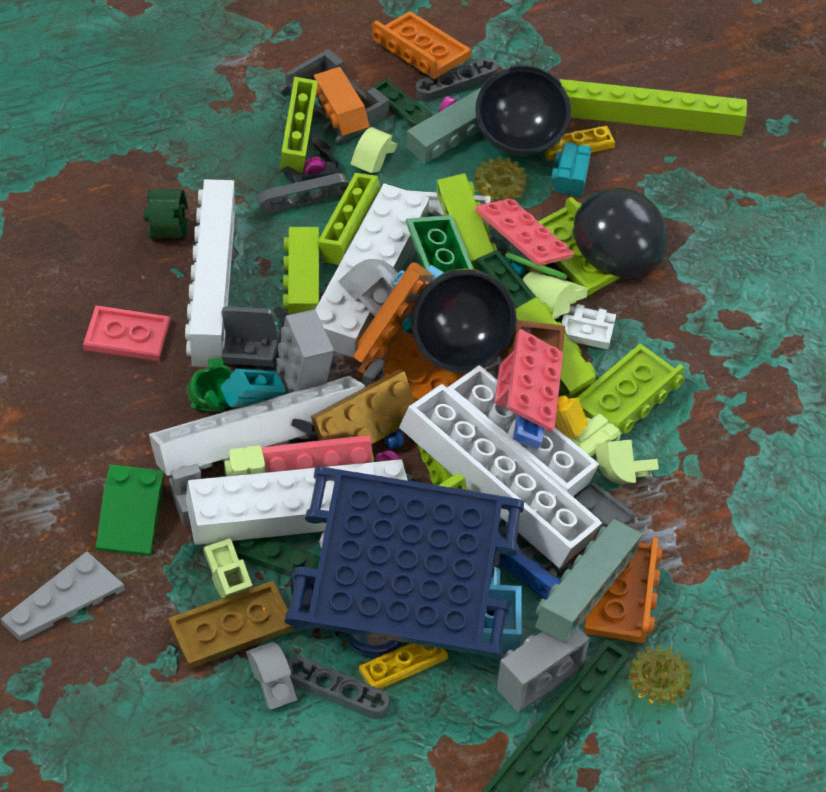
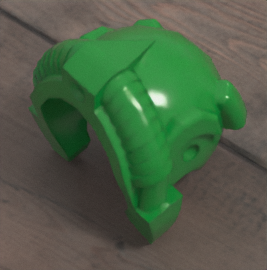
[187,358,232,413]

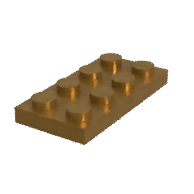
[310,369,415,444]
[168,581,295,669]

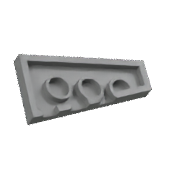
[1,552,125,642]

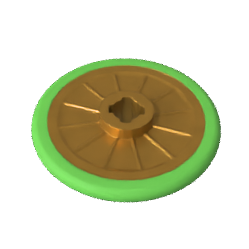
[506,252,567,279]

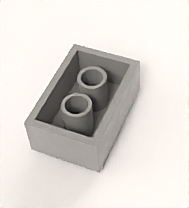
[275,309,334,394]
[497,627,589,713]

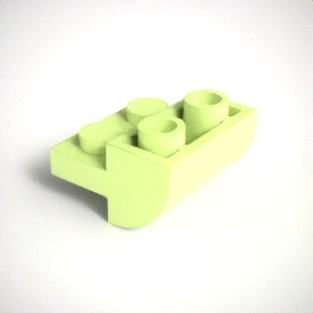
[522,270,587,319]

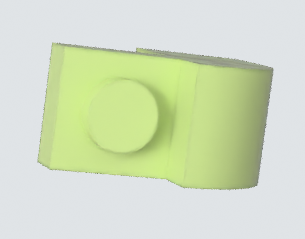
[351,127,398,173]
[595,440,659,484]
[203,538,253,598]

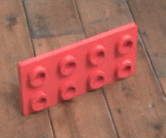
[475,199,574,266]
[494,329,563,432]

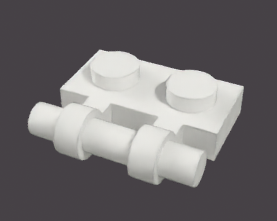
[562,304,616,349]

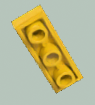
[544,126,615,161]
[359,643,448,689]

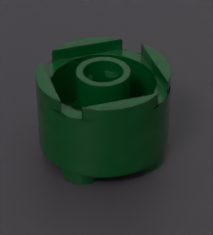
[144,189,189,239]

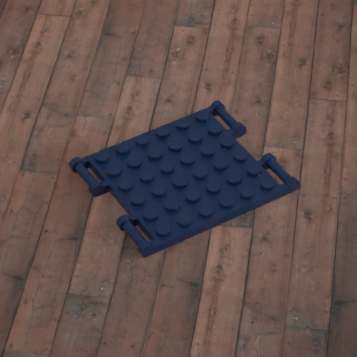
[284,466,524,660]

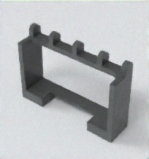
[278,49,389,145]

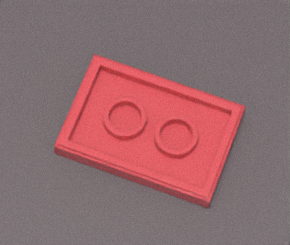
[83,306,171,361]

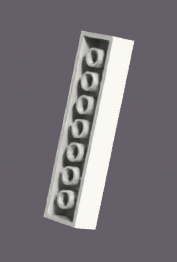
[185,179,235,367]
[316,184,429,357]
[149,376,365,476]
[399,384,603,569]
[186,459,407,545]

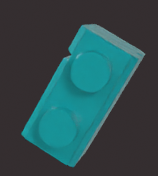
[551,142,592,197]
[221,369,286,408]

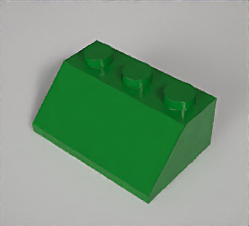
[405,215,473,273]

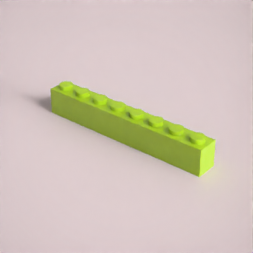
[560,79,747,136]

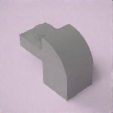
[169,463,201,527]
[246,642,297,710]

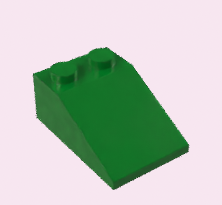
[96,464,165,557]

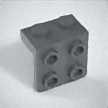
[221,306,280,367]

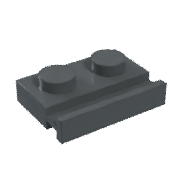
[575,482,635,534]

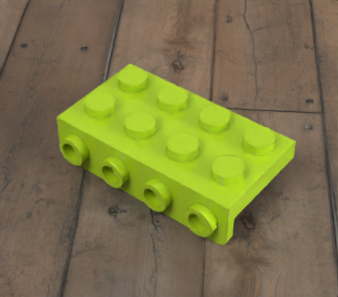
[538,197,620,296]
[576,343,685,434]

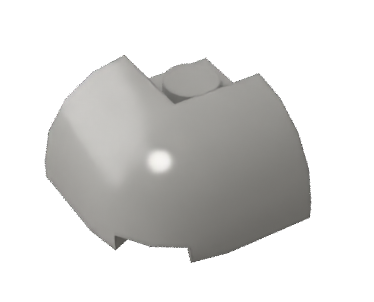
[338,259,398,316]

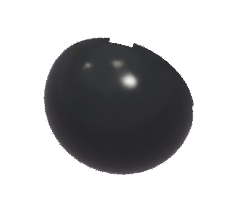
[475,65,571,157]
[573,188,668,280]
[412,269,516,373]

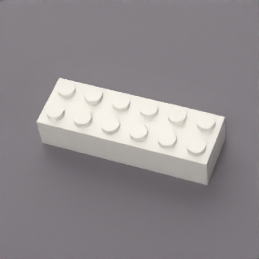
[448,365,599,497]

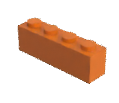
[314,67,370,136]

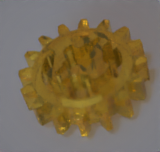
[474,156,527,201]
[629,645,692,705]

